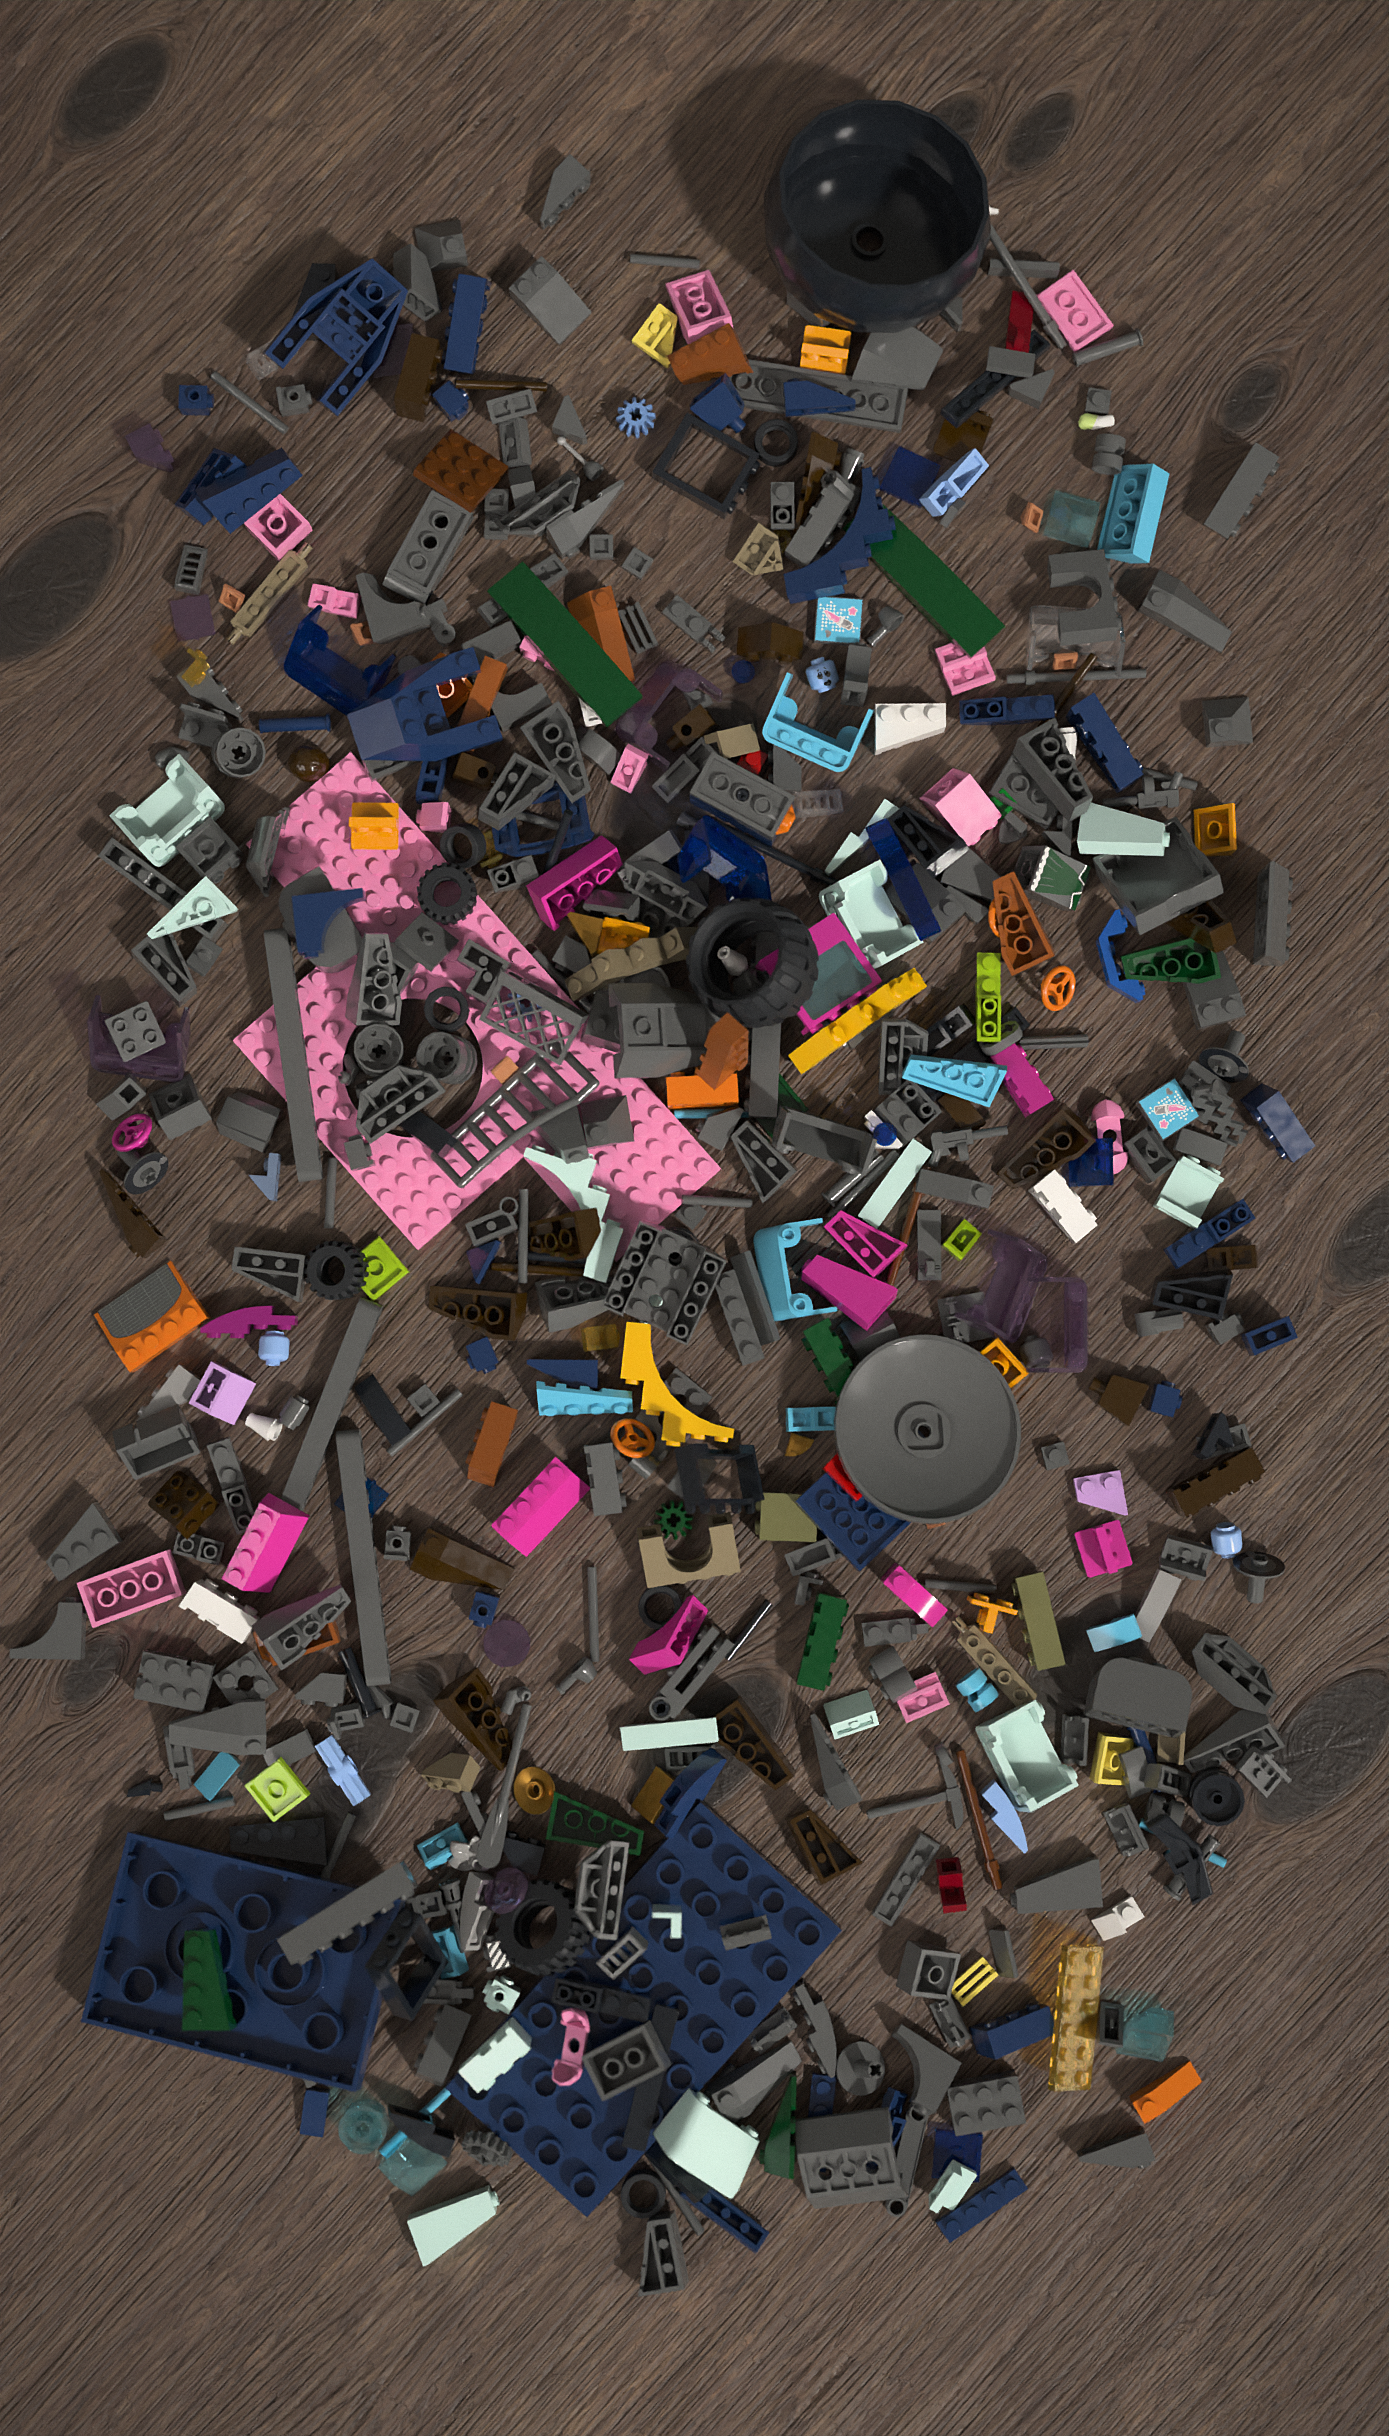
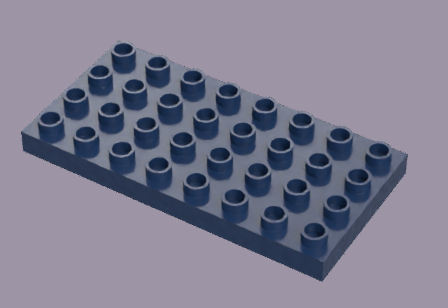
[445,1799,842,2217]

